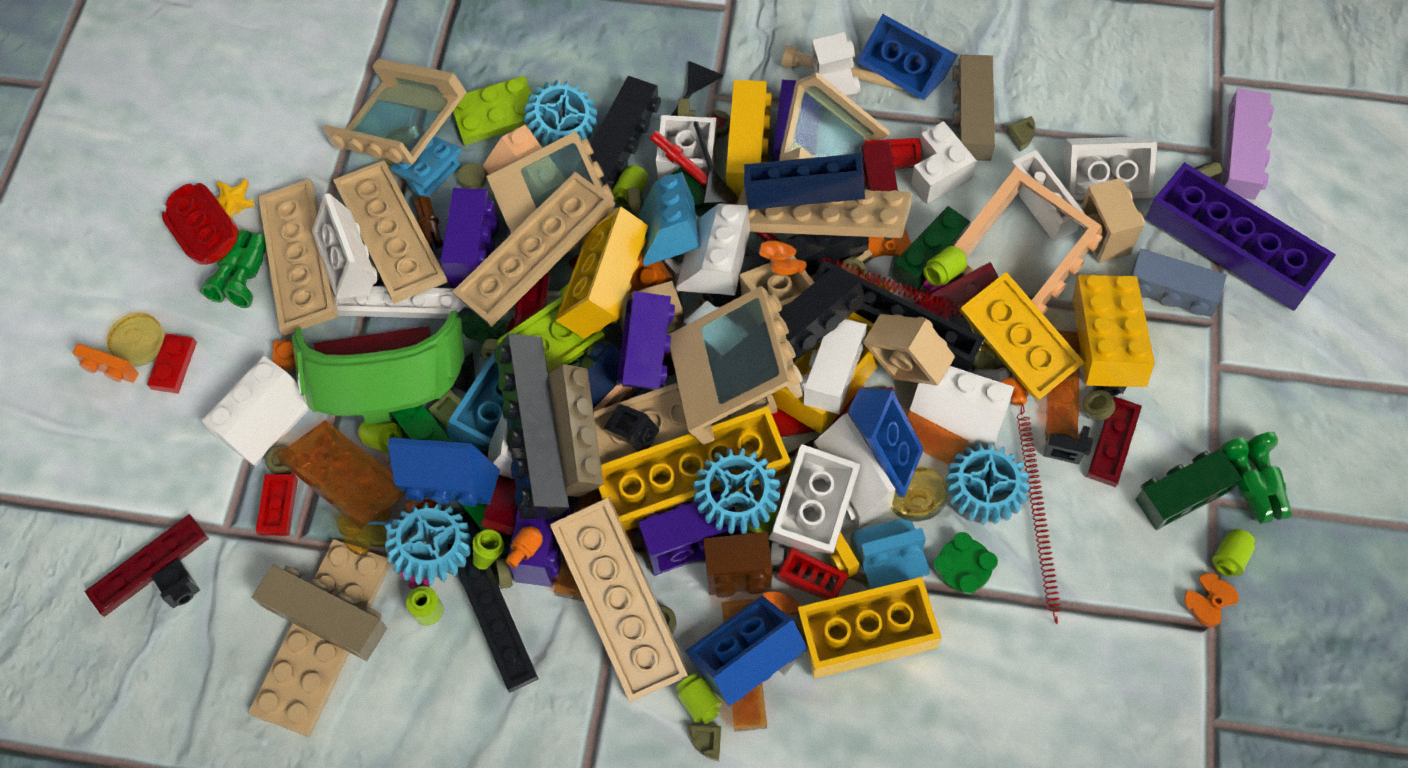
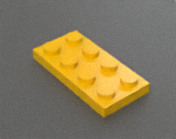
[959,272,1085,402]

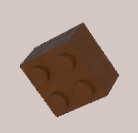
[703,531,772,598]

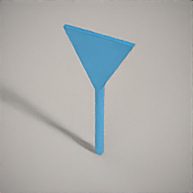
[364,520,393,530]

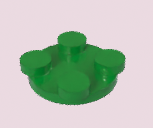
[934,532,998,594]

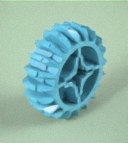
[524,80,597,153]
[945,443,1030,525]
[694,448,780,534]
[385,502,472,586]

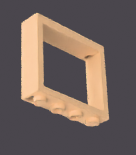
[954,167,1103,315]

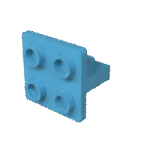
[390,136,462,198]
[852,516,930,589]

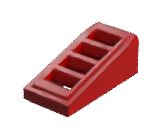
[777,547,849,600]

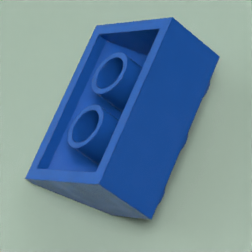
[857,14,958,100]
[849,388,924,497]
[388,438,500,507]
[685,595,808,707]

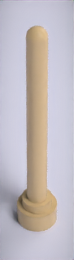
[781,45,905,91]

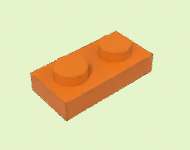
[72,343,139,383]

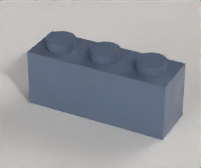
[1130,248,1227,317]

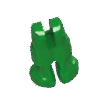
[200,229,266,308]
[1220,432,1292,524]

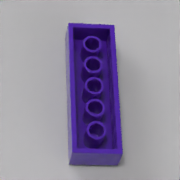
[1145,162,1336,311]

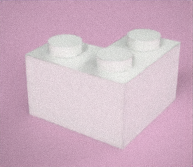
[812,32,861,103]
[911,121,976,204]

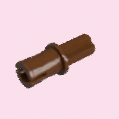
[414,195,443,250]

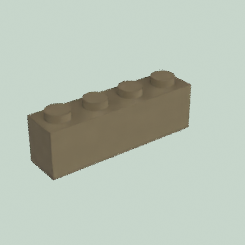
[952,54,995,161]
[548,364,604,497]
[251,564,387,662]

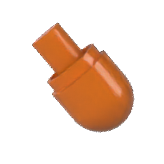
[505,526,543,568]

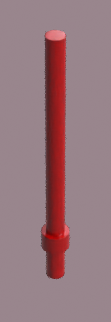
[650,130,781,242]

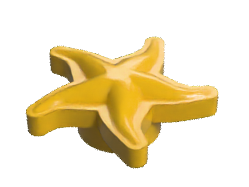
[216,179,255,219]

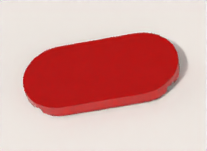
[162,183,238,265]

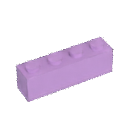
[1222,88,1274,200]

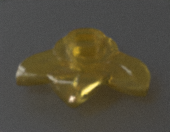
[337,505,391,556]

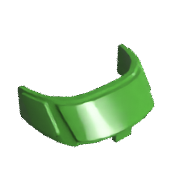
[291,310,465,424]

